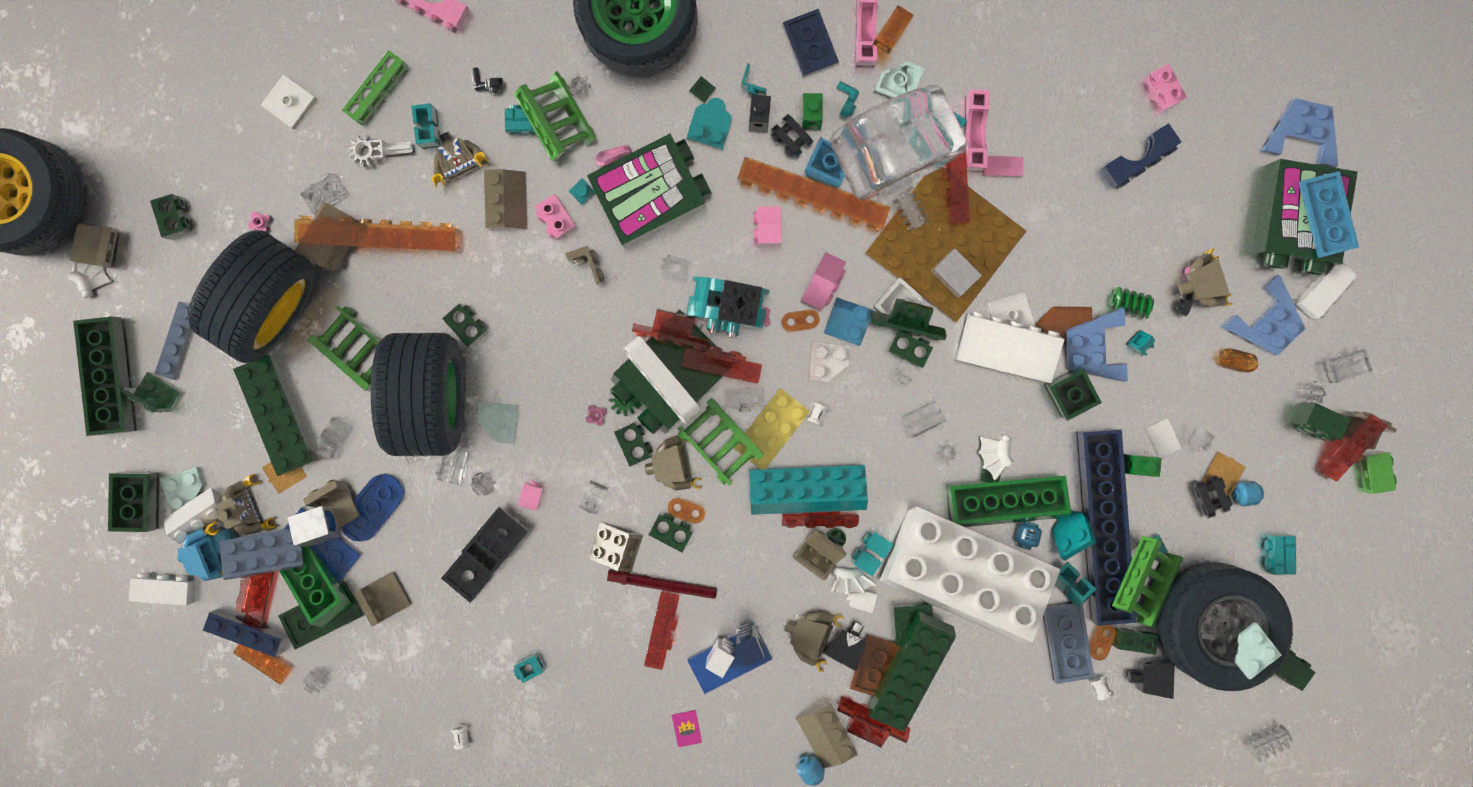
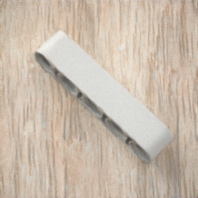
[623,336,701,423]

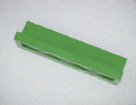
[342,50,408,125]

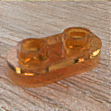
[781,310,820,332]
[1219,348,1258,372]
[668,498,705,524]
[1089,625,1116,661]

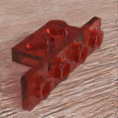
[944,146,970,224]
[632,309,710,350]
[682,346,762,384]
[1321,414,1388,482]
[782,511,859,528]
[235,572,274,628]
[644,591,679,670]
[837,696,910,748]

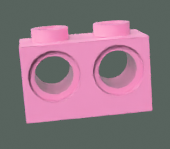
[1146,64,1187,111]

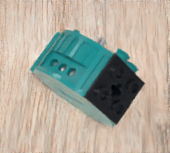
[686,276,770,338]

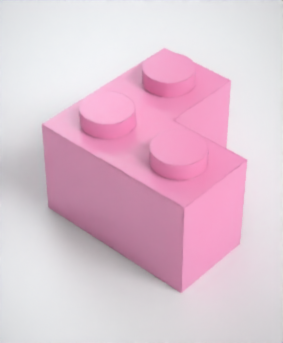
[754,206,782,247]
[801,252,846,311]

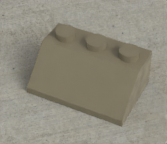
[484,169,527,230]
[295,201,363,273]
[796,699,858,768]

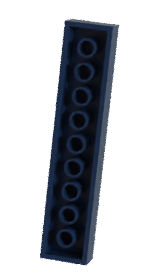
[1078,429,1137,626]

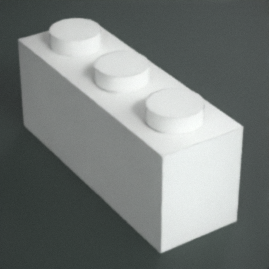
[1295,263,1357,320]
[163,488,222,544]
[129,573,195,606]
[705,637,735,678]

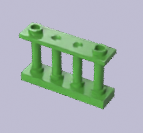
[514,71,596,161]
[307,305,381,391]
[677,397,764,486]
[1112,535,1183,628]

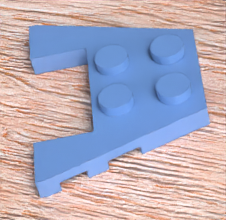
[1262,98,1338,168]
[1223,275,1305,355]
[1065,307,1128,382]

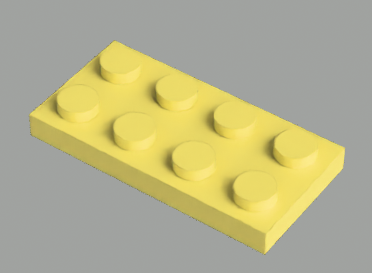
[733,388,810,469]

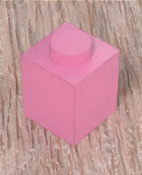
[517,480,545,511]

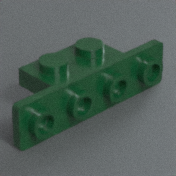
[871,299,947,340]

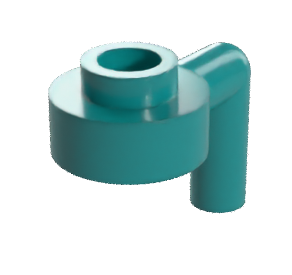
[837,81,859,118]

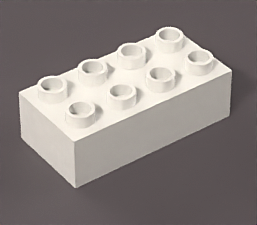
[879,506,1060,643]

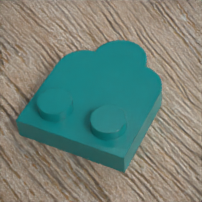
[686,98,732,151]
[1053,510,1096,561]

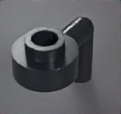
[471,67,504,92]
[1176,293,1193,317]

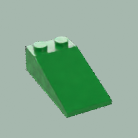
[279,546,352,627]

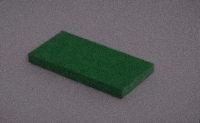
[278,581,365,649]

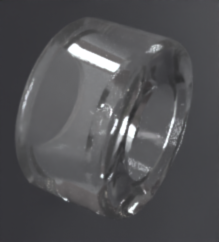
[830,85,968,201]

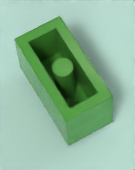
[1359,451,1397,494]

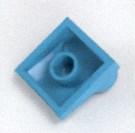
[805,137,855,187]
[824,297,873,346]

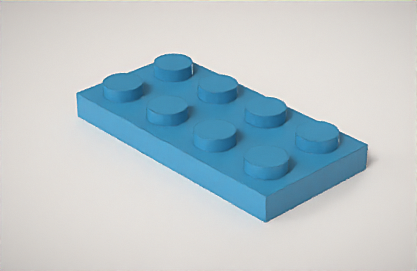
[1298,171,1359,258]

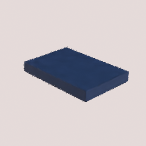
[783,8,839,77]

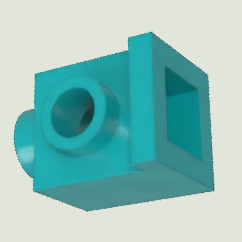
[513,652,545,683]

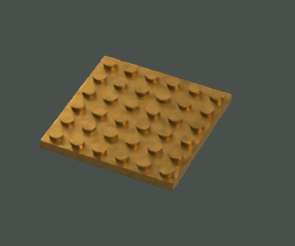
[865,161,1026,322]

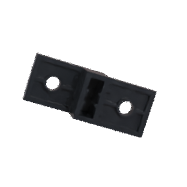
[441,506,529,603]

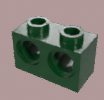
[150,194,191,239]
[442,303,488,348]
[887,330,933,368]
[614,422,653,467]
[648,512,693,553]
[1112,627,1159,655]

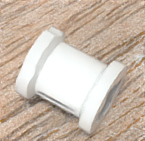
[807,402,830,426]
[1090,675,1114,700]
[451,726,471,749]

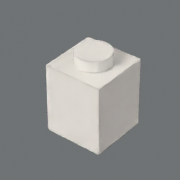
[847,590,878,613]

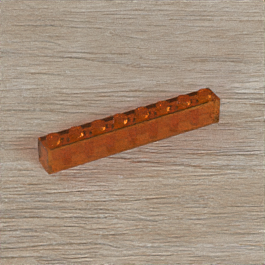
[737,157,891,232]
[294,215,456,251]

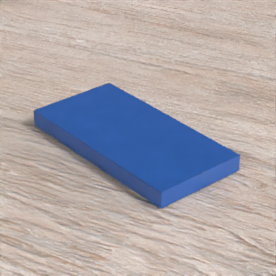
[283,507,362,583]
[687,625,773,694]

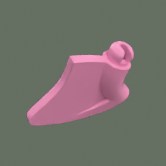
[595,145,631,166]

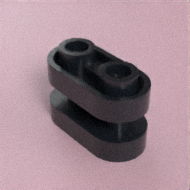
[770,114,814,158]
[1193,475,1233,519]

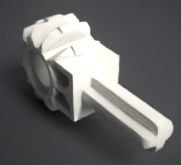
[348,135,413,168]

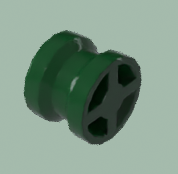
[827,528,846,546]

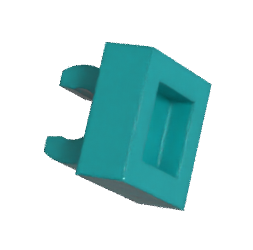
[1127,330,1156,356]

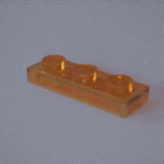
[873,5,914,54]
[233,644,293,685]

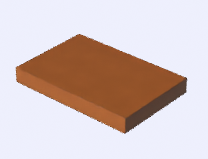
[849,633,900,696]

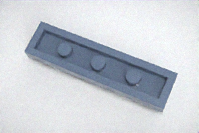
[154,301,192,380]

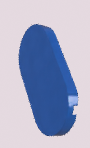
[342,474,405,541]

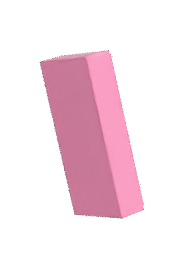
[983,156,1023,177]

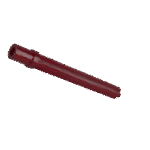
[607,570,717,599]

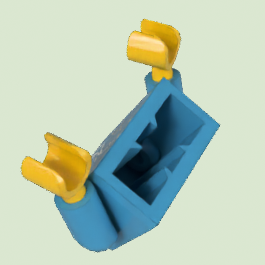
[177,521,223,581]

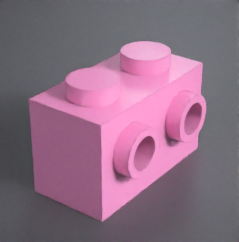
[535,194,577,240]

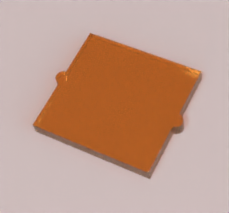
[1201,451,1246,496]
[262,462,307,494]

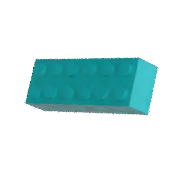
[749,465,868,515]

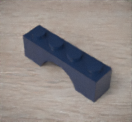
[1100,123,1182,188]
[202,609,288,657]
[736,623,764,666]

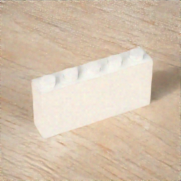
[956,311,1064,384]

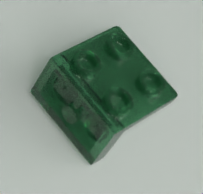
[123,372,182,413]

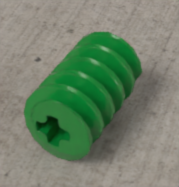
[1110,286,1154,319]

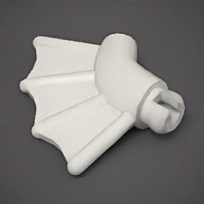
[68,262,112,298]
[979,435,1014,481]
[831,566,877,595]

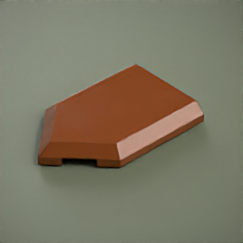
[1035,306,1092,345]

